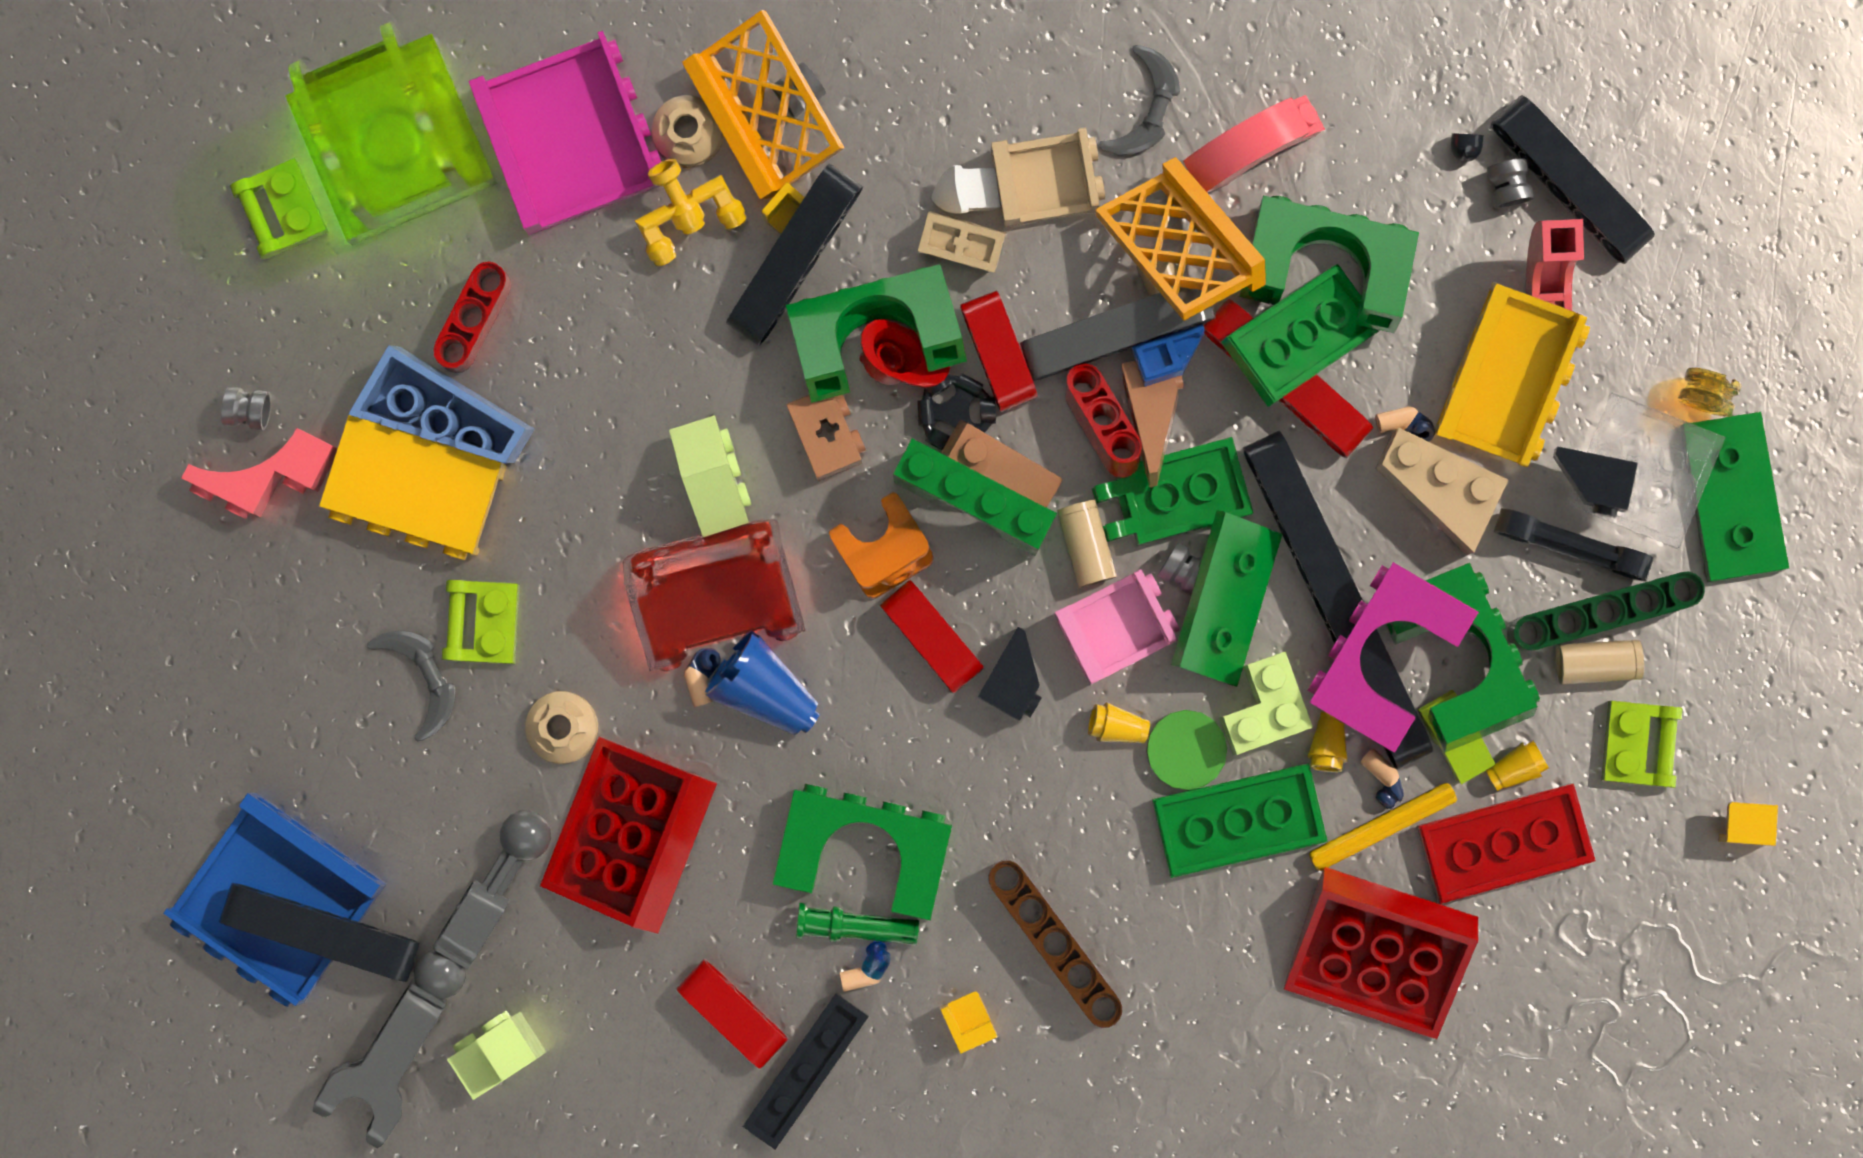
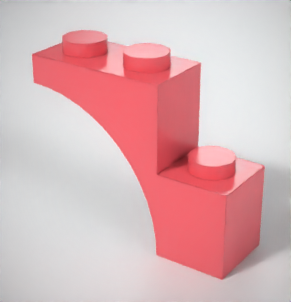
[181,428,338,519]

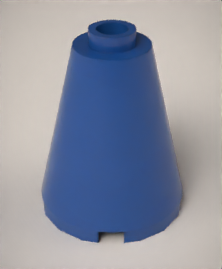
[705,630,820,735]

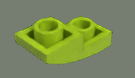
[1418,690,1496,785]

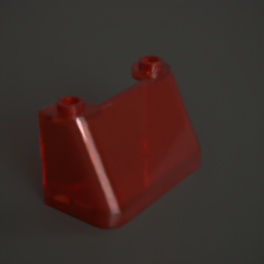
[623,519,806,671]

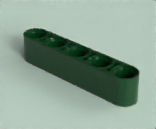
[1507,571,1705,652]

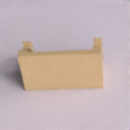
[918,211,1007,273]

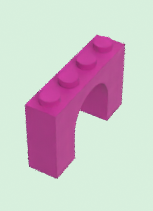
[1307,562,1479,753]

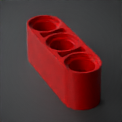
[433,261,511,373]
[960,291,1038,412]
[1065,363,1142,478]
[880,580,984,694]
[676,959,789,1069]

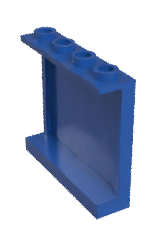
[163,793,386,1007]

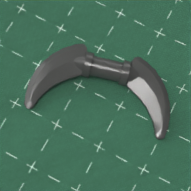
[1099,45,1180,155]
[367,631,455,741]

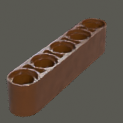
[988,860,1122,1028]

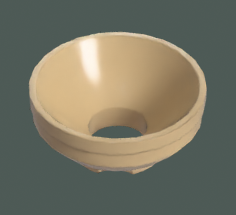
[652,95,724,168]
[525,691,598,764]

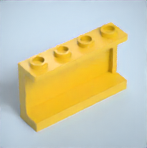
[1434,281,1590,468]
[319,415,507,560]

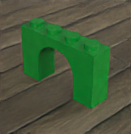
[1239,195,1419,334]
[786,264,967,403]
[893,438,1057,556]
[1385,562,1540,753]
[772,783,952,921]

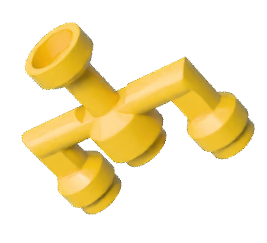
[635,159,747,266]

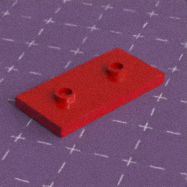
[1417,783,1596,904]

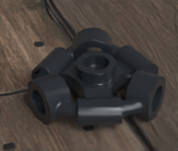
[917,373,996,451]

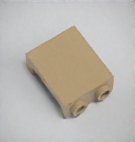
[991,127,1105,227]

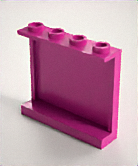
[468,31,662,235]

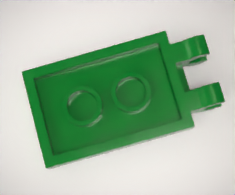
[1091,437,1254,546]

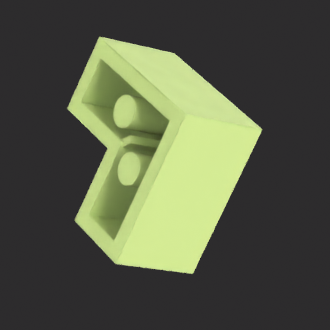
[669,415,752,537]
[1219,652,1313,755]
[447,1011,546,1100]

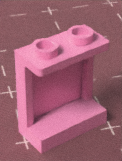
[1054,569,1180,685]

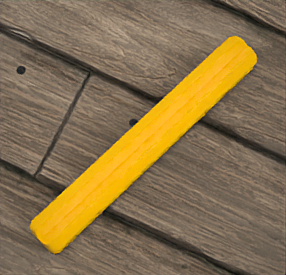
[1309,783,1457,871]

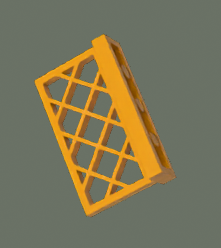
[682,10,845,199]
[1096,157,1266,321]

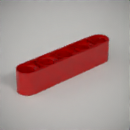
[1203,299,1373,458]

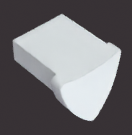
[931,165,1001,214]

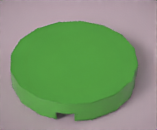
[1146,710,1227,790]

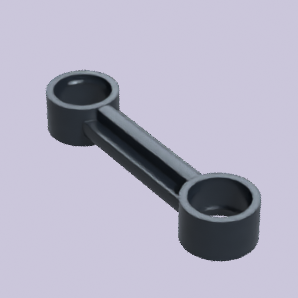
[1494,508,1654,582]

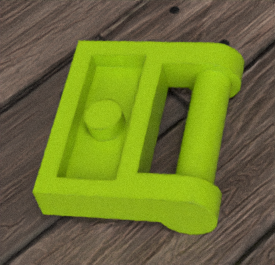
[230,158,329,259]
[441,580,520,664]
[1601,701,1683,788]

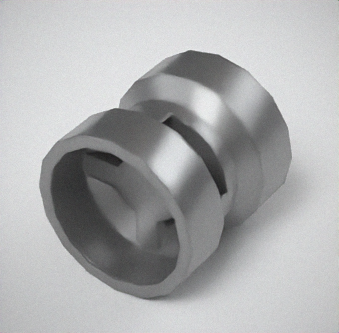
[772,62,826,118]
[1487,159,1534,208]
[221,386,271,431]
[1158,542,1203,596]

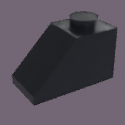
[1553,446,1638,518]
[977,627,1042,721]

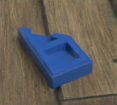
[1132,324,1205,387]

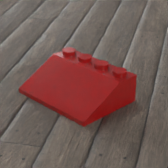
[540,737,717,934]
[1284,867,1479,1039]

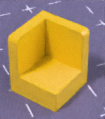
[761,182,804,235]
[1718,802,1778,846]
[940,991,997,1054]

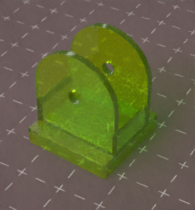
[285,21,498,246]

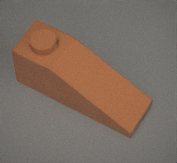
[1122,361,1184,487]
[941,419,1063,508]

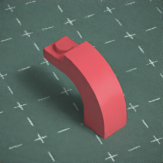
[1183,95,1325,193]
[1526,219,1584,311]

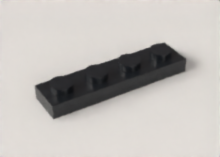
[742,992,869,1150]

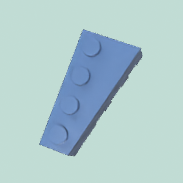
[348,345,535,463]

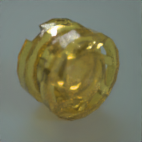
[1677,368,1742,417]

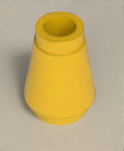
[1088,702,1150,744]
[1307,711,1348,772]
[1486,740,1549,792]

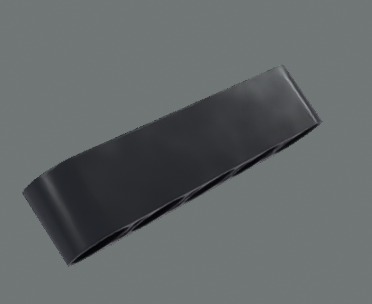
[1491,95,1655,264]
[726,163,863,346]
[219,883,420,982]

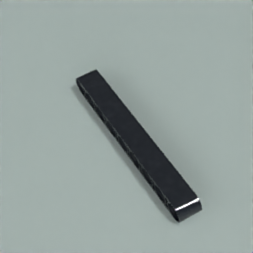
[1243,431,1434,769]

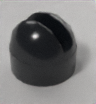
[1451,133,1484,162]

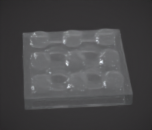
[1565,392,1726,549]

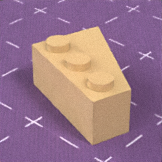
[1375,428,1508,556]

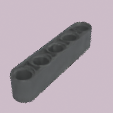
[1020,287,1216,381]

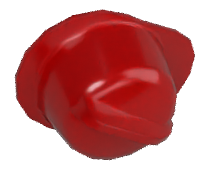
[859,319,950,388]

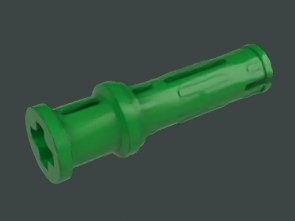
[796,903,919,946]

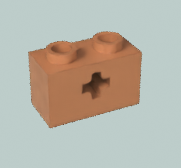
[786,395,866,482]

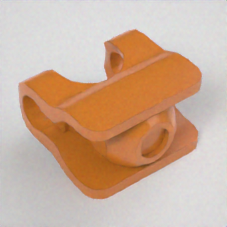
[829,492,934,599]

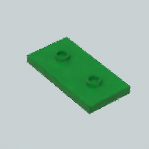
[1221,263,1381,407]
[1680,412,1790,582]
[1171,510,1283,687]
[1152,763,1328,878]

